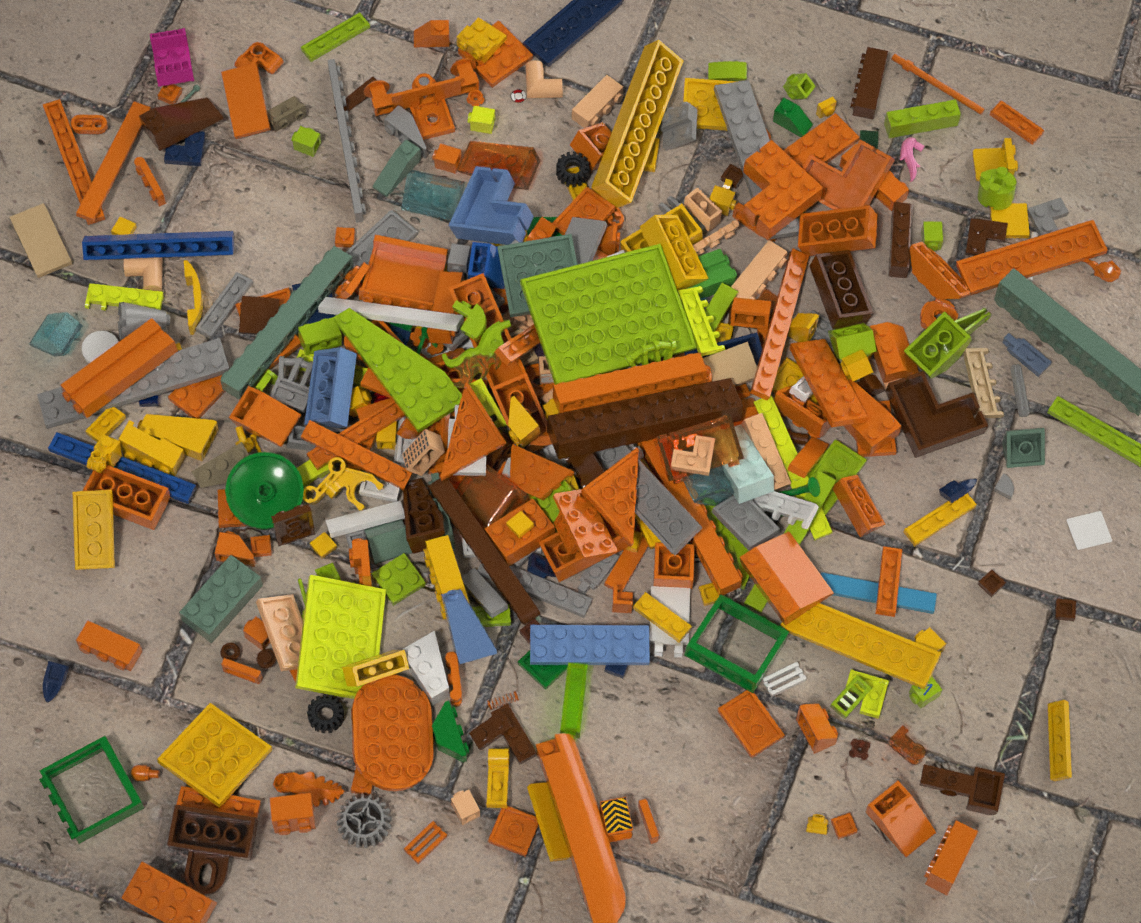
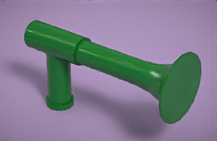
[778,477,820,518]

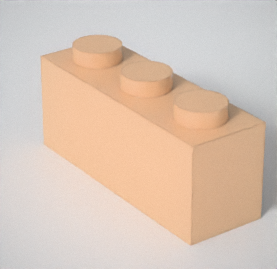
[572,75,624,128]

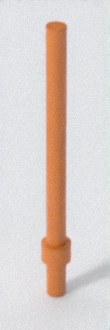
[891,54,985,115]

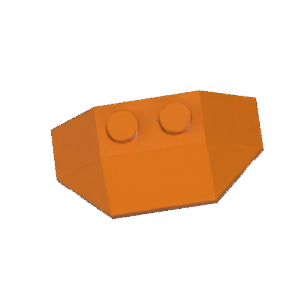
[910,242,971,299]

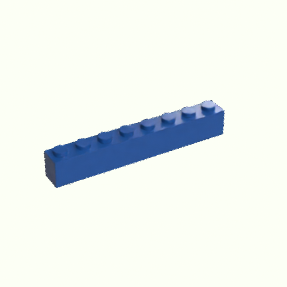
[82,231,235,260]

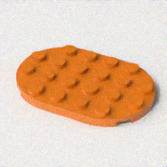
[351,675,434,791]

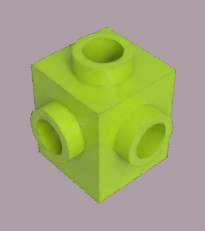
[782,73,816,100]

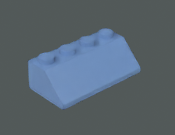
[304,347,357,428]

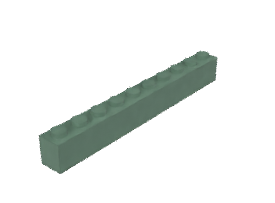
[221,246,353,400]

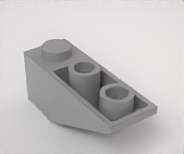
[384,105,427,159]

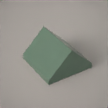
[1002,428,1045,468]
[364,519,412,564]

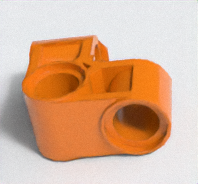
[234,42,284,74]

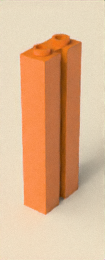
[61,318,178,418]

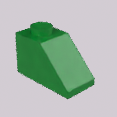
[773,98,813,137]

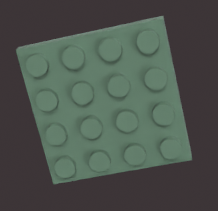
[497,234,578,317]

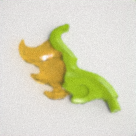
[442,320,512,388]

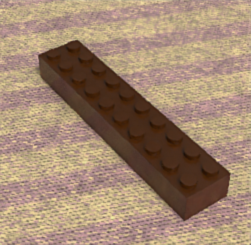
[547,378,743,460]

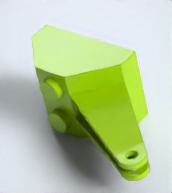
[904,308,992,379]

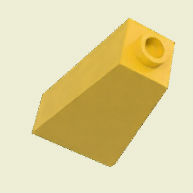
[137,414,219,462]

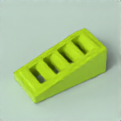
[830,675,872,719]

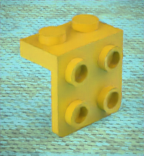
[972,138,1018,182]

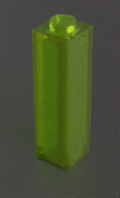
[560,662,588,739]

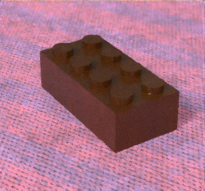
[809,250,873,329]

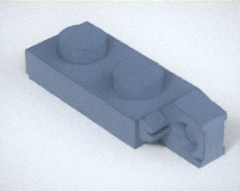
[1002,333,1052,377]

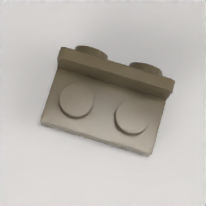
[267,96,307,132]

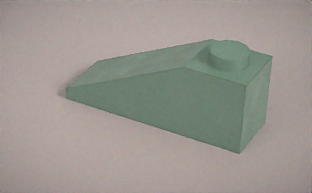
[373,140,421,197]

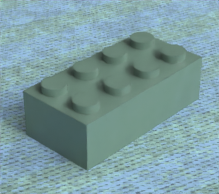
[179,555,263,643]

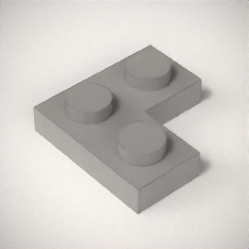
[1027,197,1068,236]

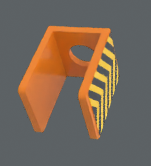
[599,797,633,843]

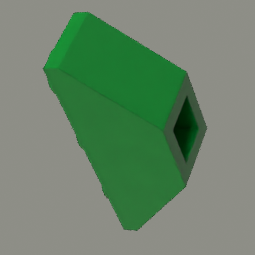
[432,701,469,763]

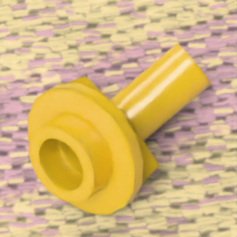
[235,426,255,453]

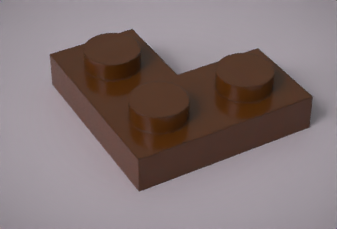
[966,218,1008,256]

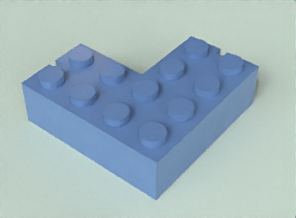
[448,166,534,245]

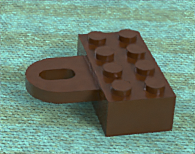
[167,805,258,895]

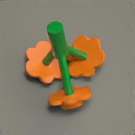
[410,327,444,360]

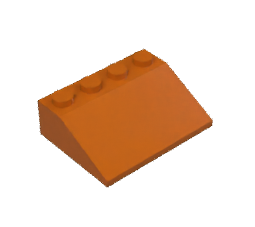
[740,532,834,626]

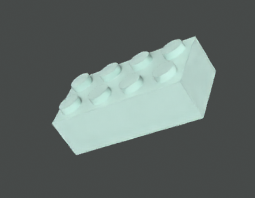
[706,424,774,504]

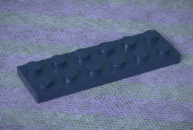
[523,0,623,67]

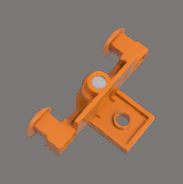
[364,58,479,140]

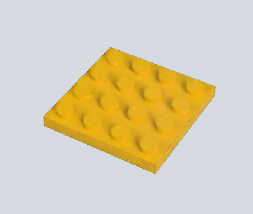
[157,703,272,808]

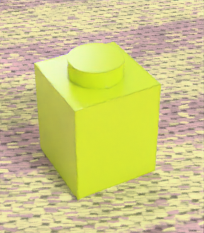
[467,106,495,134]

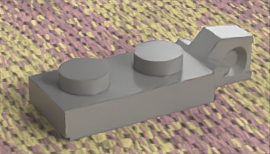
[578,554,620,595]

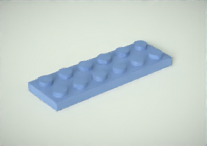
[530,625,650,665]

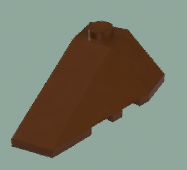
[403,478,445,554]

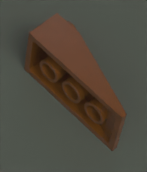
[139,97,224,151]

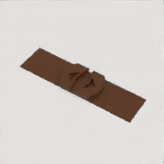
[334,76,377,112]

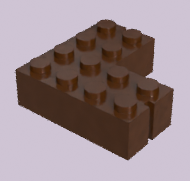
[885,371,988,458]

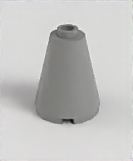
[118,302,170,339]

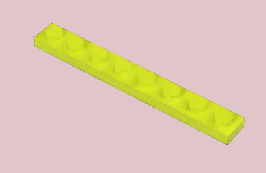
[754,395,832,541]

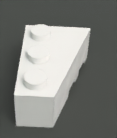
[402,631,449,706]

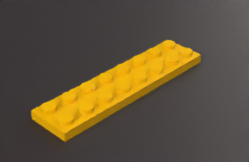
[780,603,941,690]

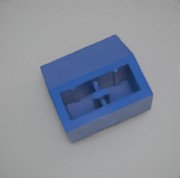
[468,242,505,289]

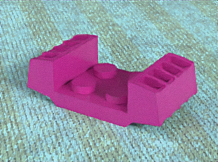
[150,28,194,87]

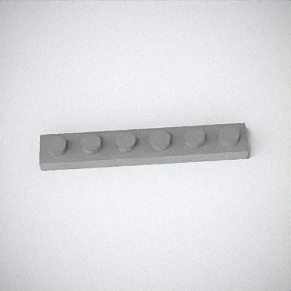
[477,564,592,618]

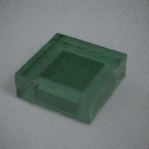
[859,130,878,149]

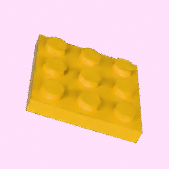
[683,78,736,131]

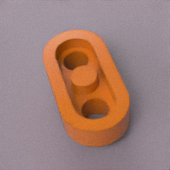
[71,115,108,134]

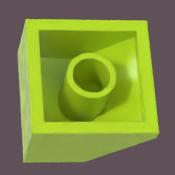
[828,323,877,360]

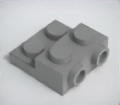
[659,102,697,151]

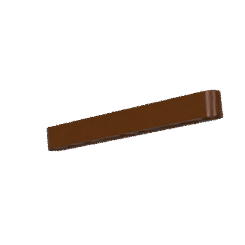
[428,478,541,625]

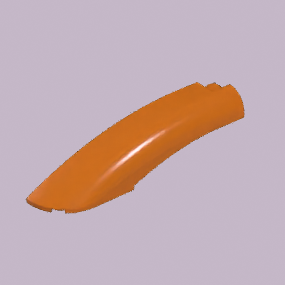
[449,273,552,446]
[536,733,626,923]

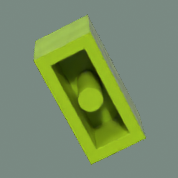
[298,317,342,356]

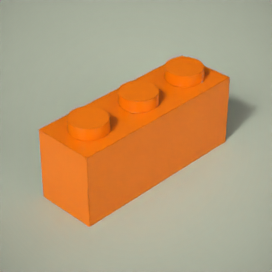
[76,621,142,671]

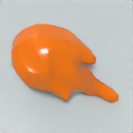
[1082,259,1121,282]

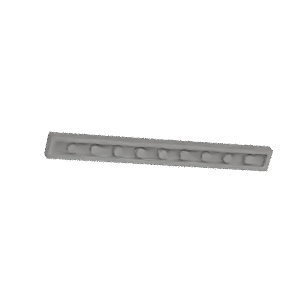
[328,59,366,223]

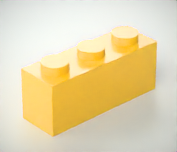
[342,650,409,687]

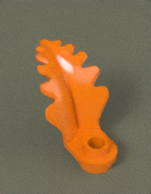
[273,771,344,807]

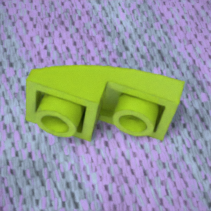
[708,61,747,81]

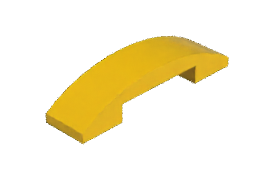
[184,260,203,335]

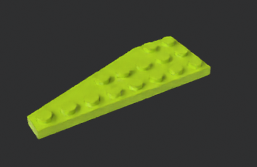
[333,308,462,433]

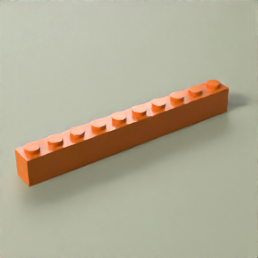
[637,437,743,595]

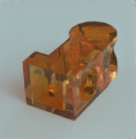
[888,725,926,765]

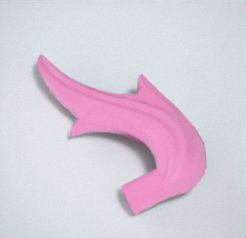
[900,137,924,182]

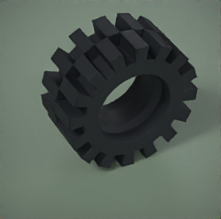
[556,152,589,187]
[307,694,344,734]

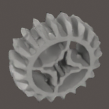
[336,793,392,848]

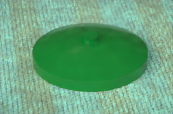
[225,452,304,530]

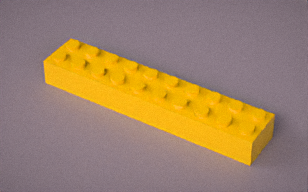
[591,40,683,208]

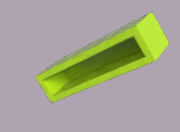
[884,99,961,139]

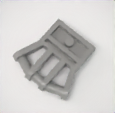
[270,356,313,413]

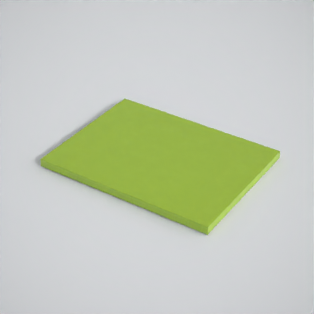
[519,244,697,385]

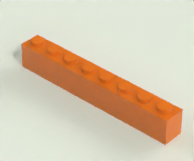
[553,353,707,413]

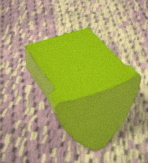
[255,369,278,391]

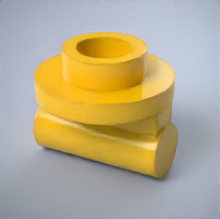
[806,814,828,835]

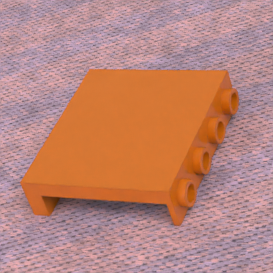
[359,234,448,311]

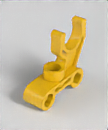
[303,457,384,511]

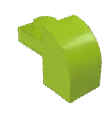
[452,300,487,342]

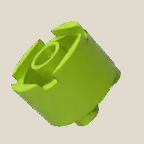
[977,167,1017,210]

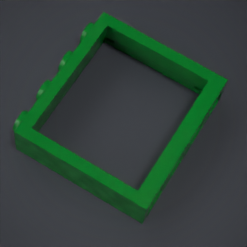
[684,594,789,693]
[39,736,144,844]

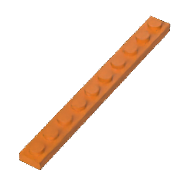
[750,248,809,400]

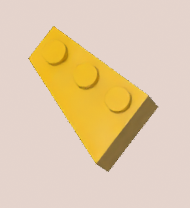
[119,420,185,476]

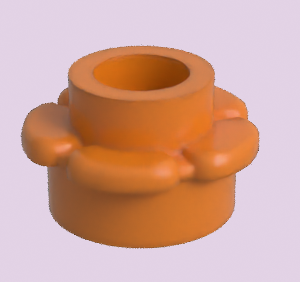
[467,90,484,107]

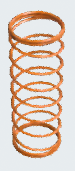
[487,691,519,710]

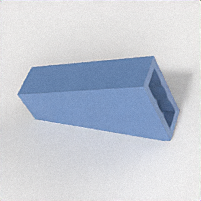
[441,589,497,664]

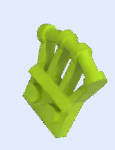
[624,339,676,367]

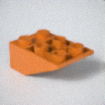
[229,386,301,447]
[865,781,936,858]

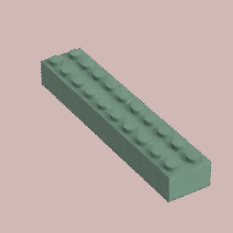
[994,268,1141,416]

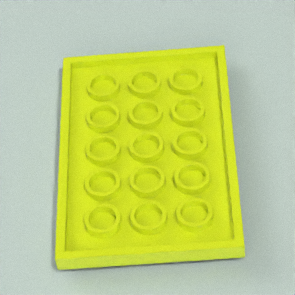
[295,575,386,699]

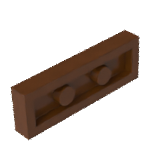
[490,704,537,765]

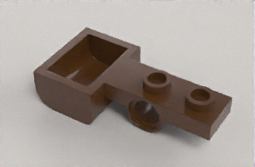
[919,764,1005,815]

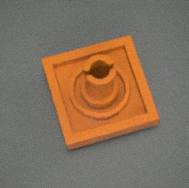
[335,262,370,299]

